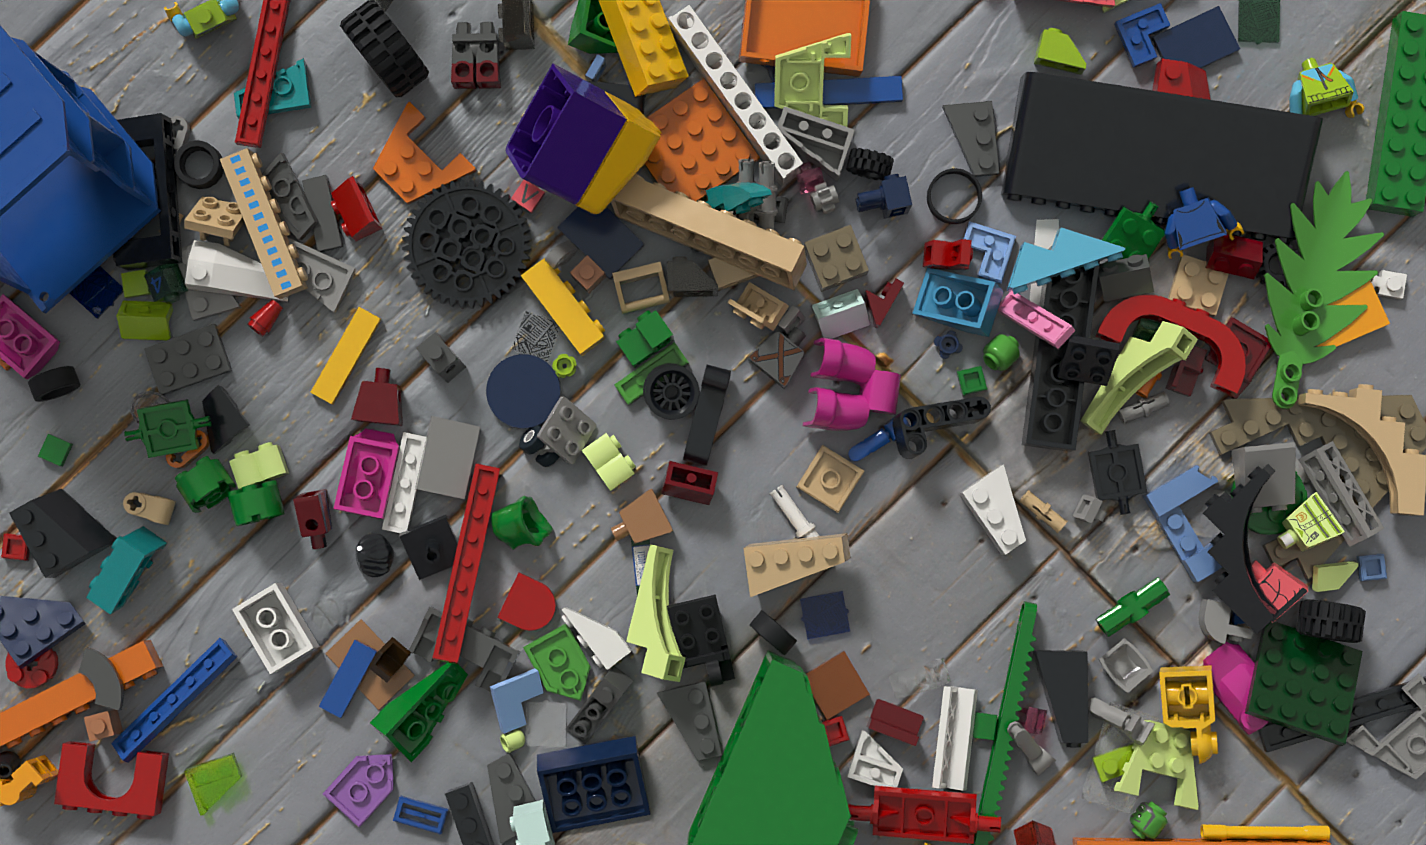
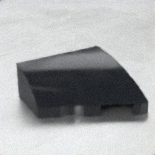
[202,385,250,454]

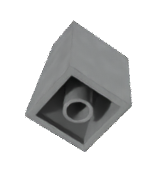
[1231,442,1296,513]

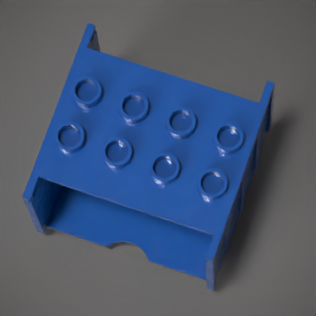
[0,25,161,314]

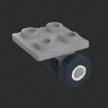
[519,397,596,467]

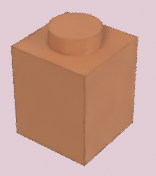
[570,255,606,294]
[84,709,123,742]

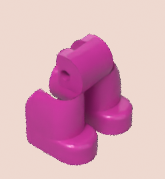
[803,338,901,431]

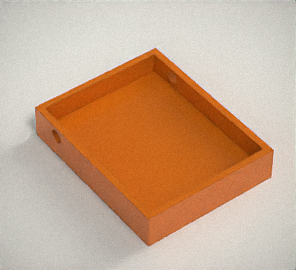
[739,0,870,77]

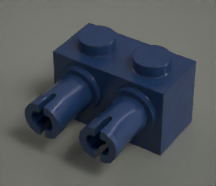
[855,174,912,219]

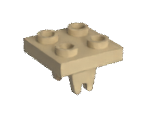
[184,196,244,246]

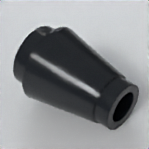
[0,751,21,779]

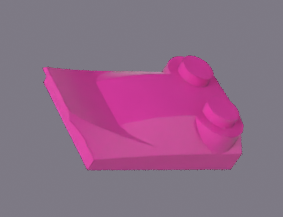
[0,294,60,380]
[333,428,400,520]
[1203,642,1269,735]

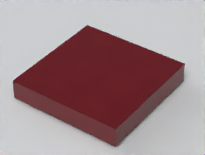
[1205,316,1271,384]

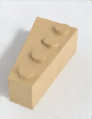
[743,533,851,597]

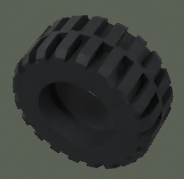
[340,0,429,98]

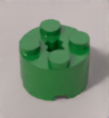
[175,456,236,513]
[227,480,285,526]

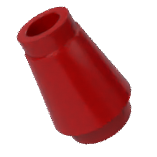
[247,299,283,337]

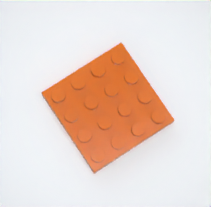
[644,78,760,202]

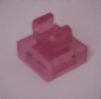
[796,162,824,195]
[1016,707,1047,735]

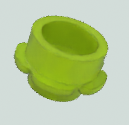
[552,354,577,378]

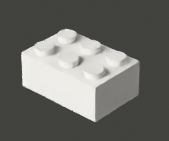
[232,583,320,674]

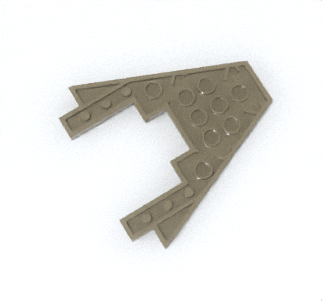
[1209,395,1426,579]

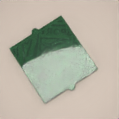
[1238,0,1280,45]

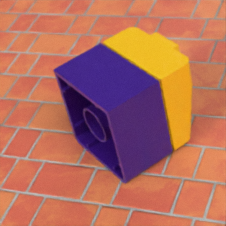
[505,63,661,214]

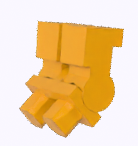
[0,755,59,807]

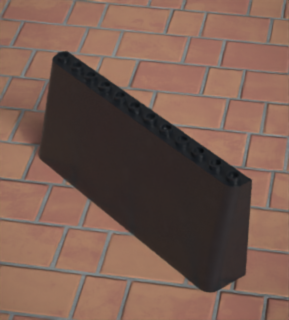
[1001,72,1323,244]

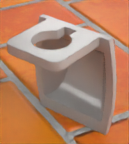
[1099,638,1153,693]

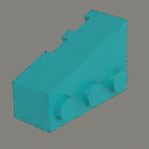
[86,526,167,615]

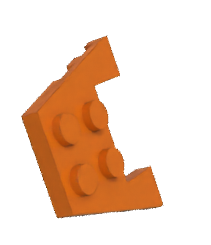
[373,101,477,205]

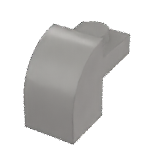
[1198,599,1253,644]

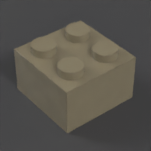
[804,225,869,292]

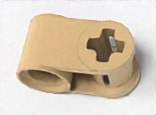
[123,492,176,525]

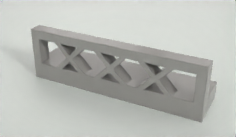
[1298,441,1384,547]

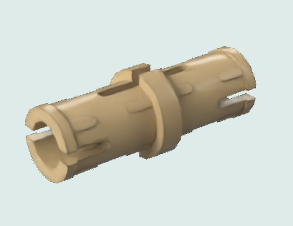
[1019,490,1068,534]

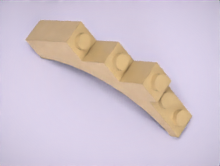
[1298,384,1426,516]

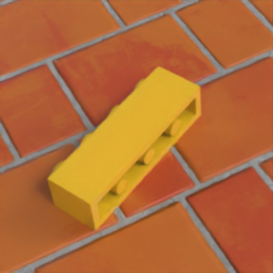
[521,258,606,356]

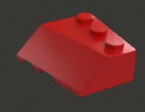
[1152,58,1211,100]

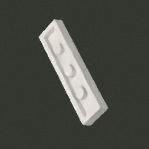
[382,432,426,533]

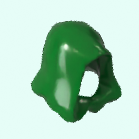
[491,496,553,550]

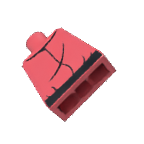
[1251,560,1308,623]

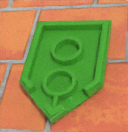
[523,624,591,701]

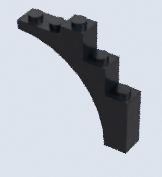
[1203,464,1279,634]

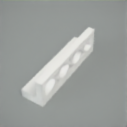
[932,686,978,791]

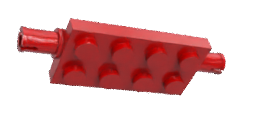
[848,786,1001,844]

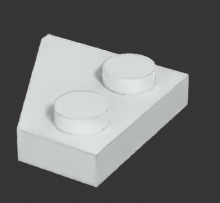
[847,730,903,787]

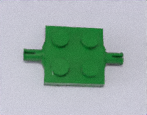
[1102,201,1165,261]
[124,399,211,458]

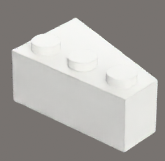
[959,464,1026,555]

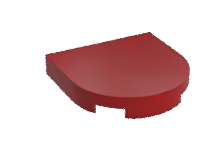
[497,572,556,631]

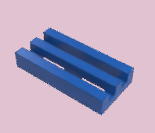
[393,795,449,834]

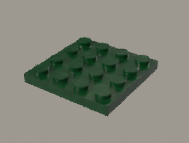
[1245,622,1363,746]

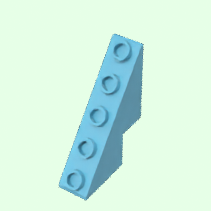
[1007,227,1125,295]

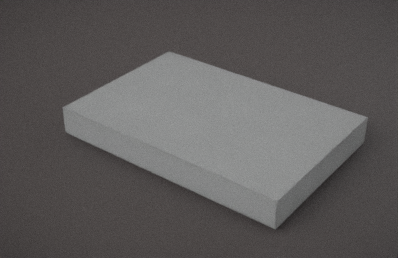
[415,416,480,499]

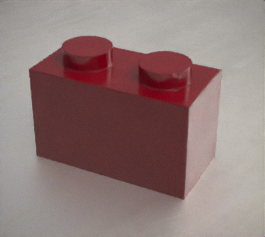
[1205,234,1263,280]
[661,461,718,505]

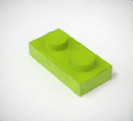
[1091,742,1134,782]

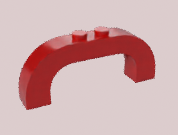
[1095,295,1246,397]

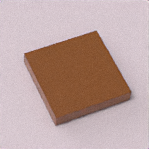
[805,651,870,720]

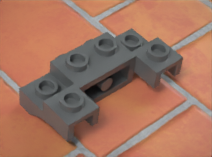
[409,606,521,692]

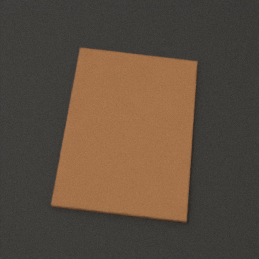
[325,619,415,710]

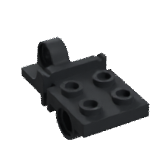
[667,594,735,687]

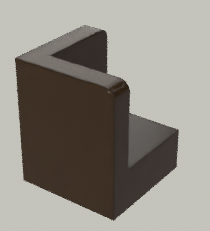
[368,637,411,683]

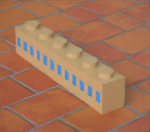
[220,148,308,299]

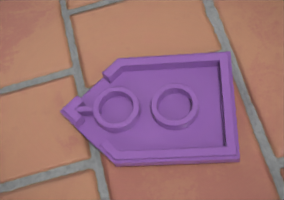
[323,754,394,828]

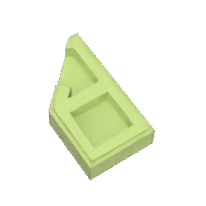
[1312,561,1358,592]

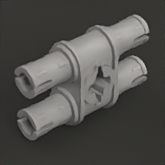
[737,159,778,230]

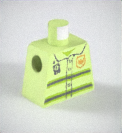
[1277,492,1345,551]

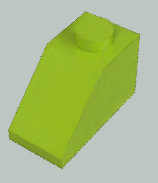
[1034,28,1087,75]

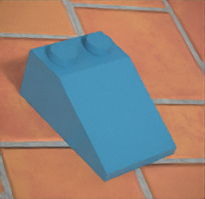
[912,268,1004,337]

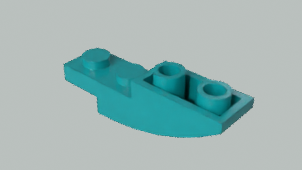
[706,182,772,214]

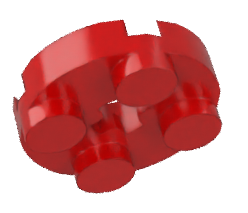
[5,648,58,688]

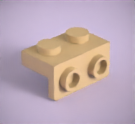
[728,282,789,331]

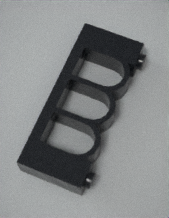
[113,113,183,270]

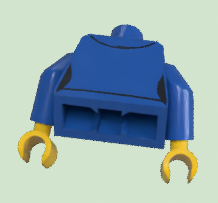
[1165,187,1244,259]

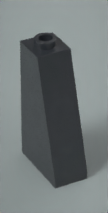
[1033,650,1088,748]

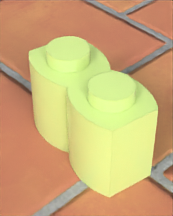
[582,433,636,491]
[229,442,289,489]

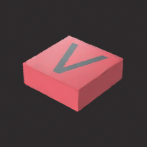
[511,180,545,214]

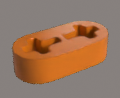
[166,430,210,468]

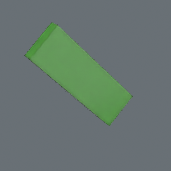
[614,342,689,405]

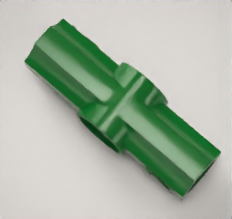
[1095,577,1170,637]

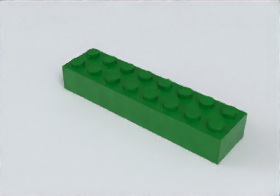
[1366,11,1426,217]

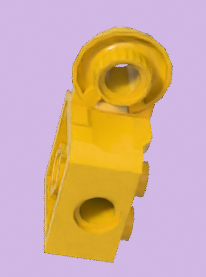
[1159,665,1218,764]

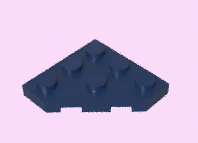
[0,596,86,669]

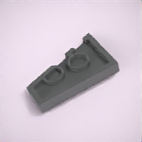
[487,753,536,844]

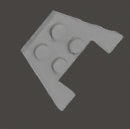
[1346,674,1426,779]

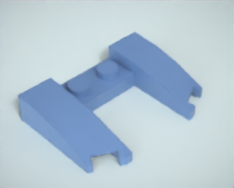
[1143,465,1223,582]

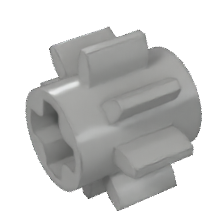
[810,182,840,214]

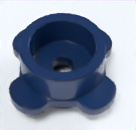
[934,330,963,359]

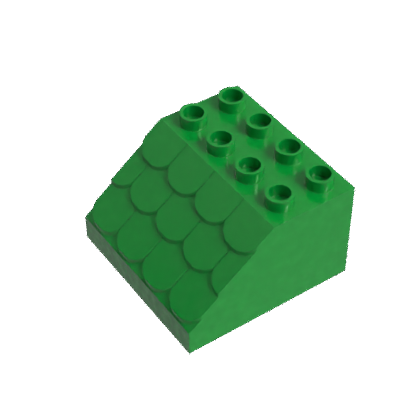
[686,650,858,845]

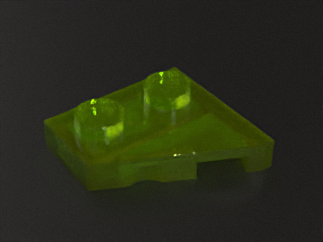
[184,753,242,816]

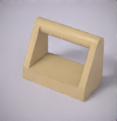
[612,262,670,314]

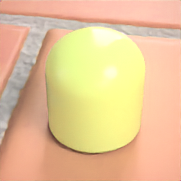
[500,729,526,753]

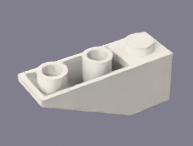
[562,607,632,670]

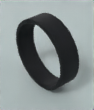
[927,168,982,224]

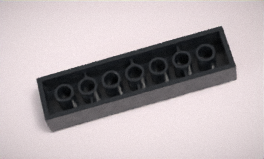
[1021,246,1100,452]

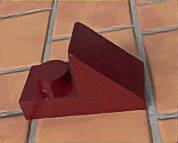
[864,278,904,328]

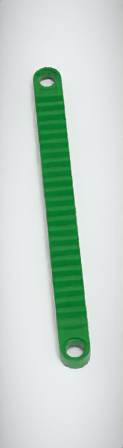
[971,601,1037,845]

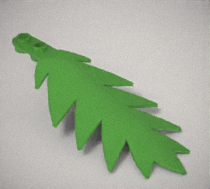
[1264,171,1384,409]

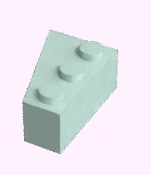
[510,800,555,845]

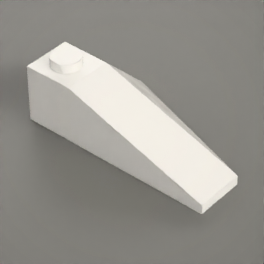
[185,240,289,302]

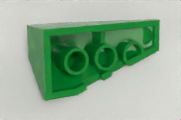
[568,0,618,54]
[370,662,468,763]

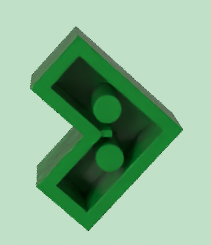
[616,310,674,368]

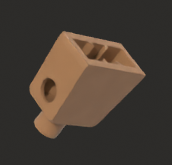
[611,489,673,544]

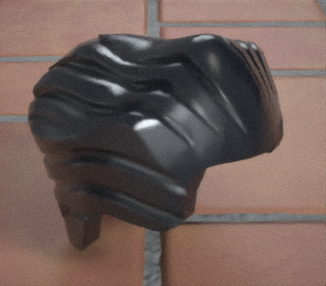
[356,533,394,577]

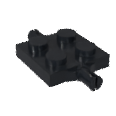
[1088,430,1148,515]

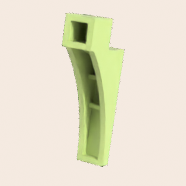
[1080,321,1198,435]
[626,544,686,682]

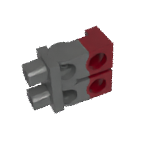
[451,22,501,89]

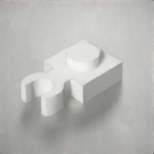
[1370,270,1407,300]

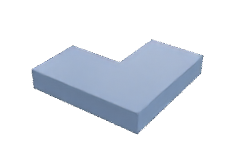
[963,221,1016,284]
[490,668,544,734]

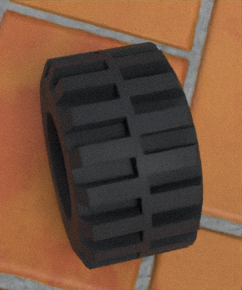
[1296,599,1366,643]

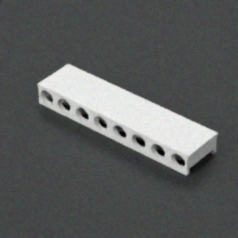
[668,5,803,188]

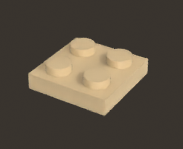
[1168,254,1229,317]

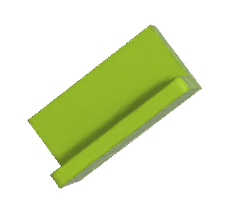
[116,300,173,341]

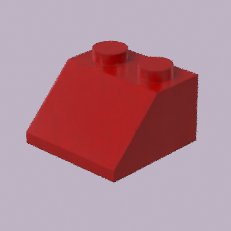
[331,176,383,241]

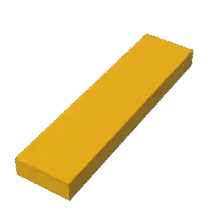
[310,307,382,405]

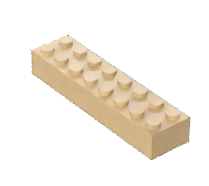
[611,174,807,290]

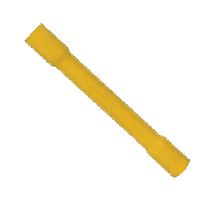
[1200,824,1330,841]

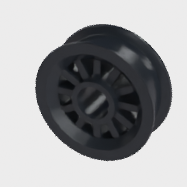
[643,363,700,420]

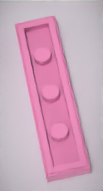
[998,291,1075,349]

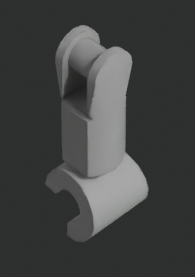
[1088,698,1155,745]
[1007,721,1056,776]

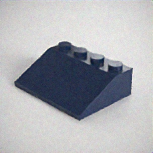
[537,736,651,833]

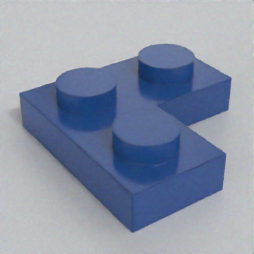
[1114,3,1170,68]

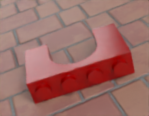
[54,741,169,820]

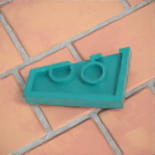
[234,58,312,118]

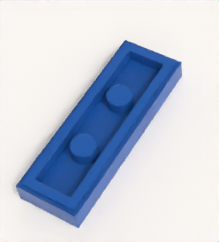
[319,640,378,718]

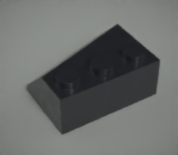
[9,489,117,578]

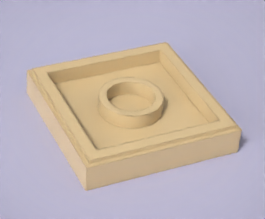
[796,445,864,513]

